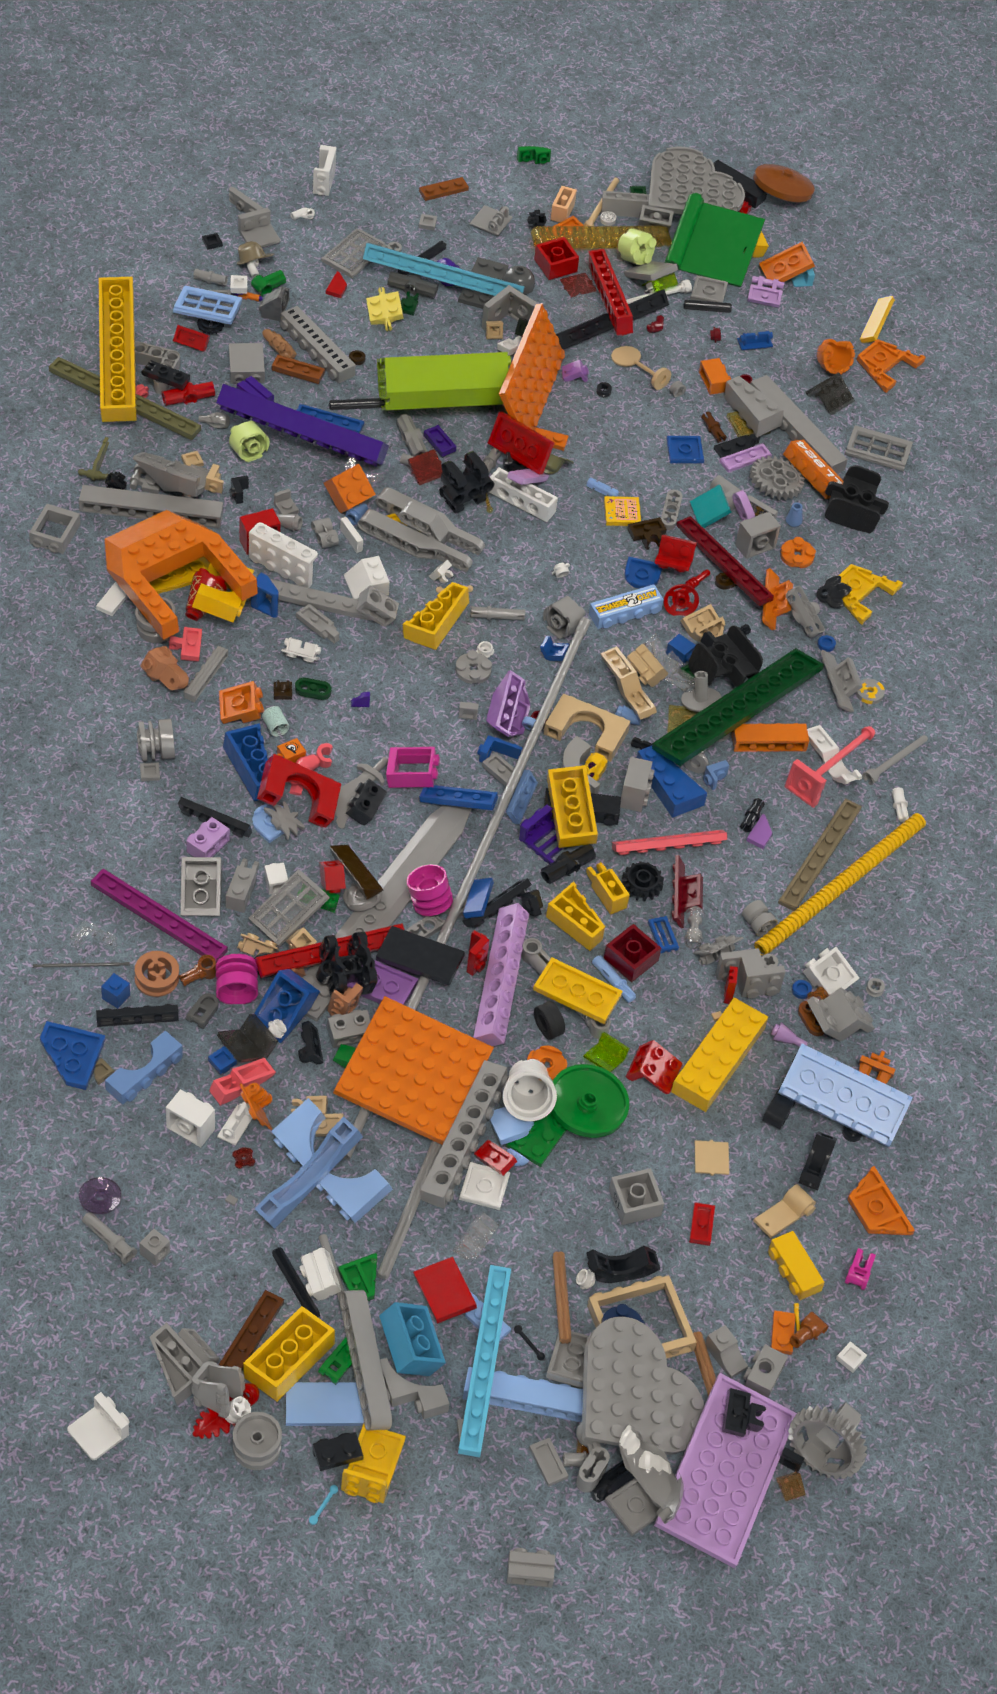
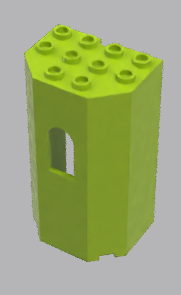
[377,352,511,410]

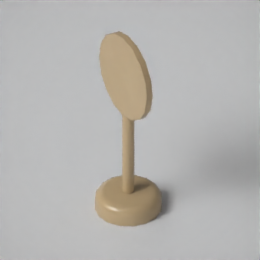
[611,346,671,390]

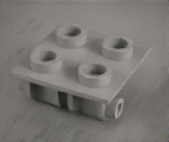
[470,205,513,236]
[693,935,744,965]

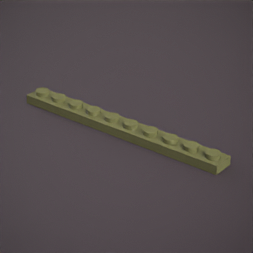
[48,357,201,440]

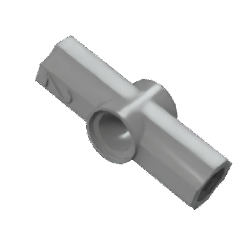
[397,414,428,459]

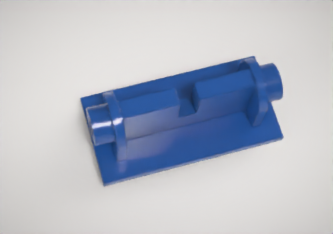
[737,331,773,350]

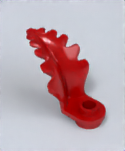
[192,1383,259,1439]

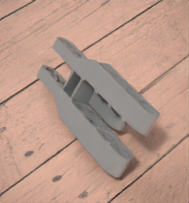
[358,487,485,572]

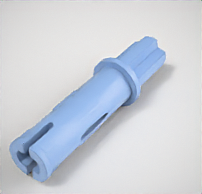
[592,955,636,1003]

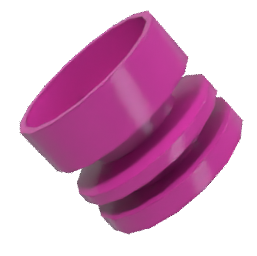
[407,864,453,916]
[216,954,258,1004]

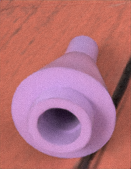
[771,1022,808,1047]

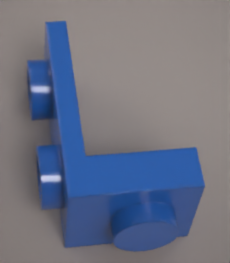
[477,735,523,763]

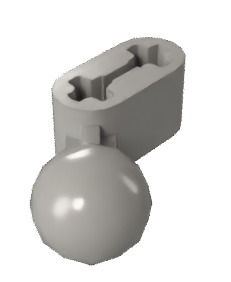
[576,1422,610,1493]

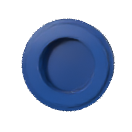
[817,635,836,652]
[792,980,812,999]

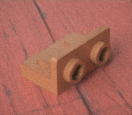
[327,983,363,1016]

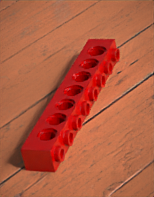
[588,249,633,335]

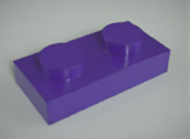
[423,425,457,457]

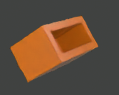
[699,358,731,395]

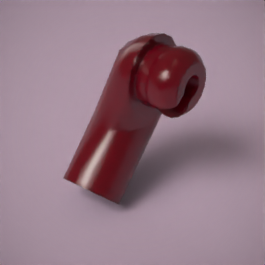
[647,315,664,333]

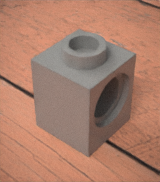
[139,1229,170,1266]

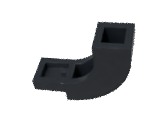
[798,1131,837,1190]
[586,1246,660,1283]

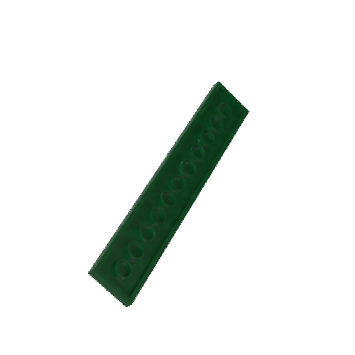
[652,648,824,766]

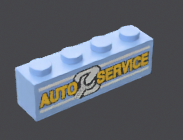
[589,585,664,629]

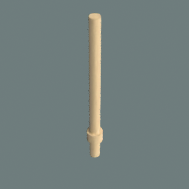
[579,177,619,238]

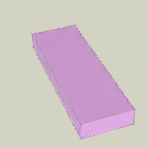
[719,443,772,473]

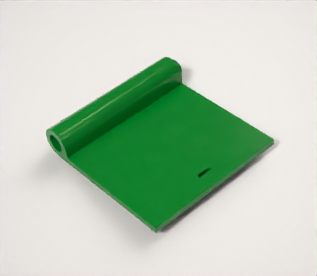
[664,193,765,287]

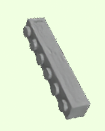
[184,646,228,703]

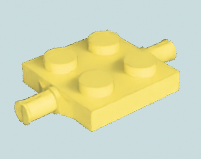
[366,287,404,331]

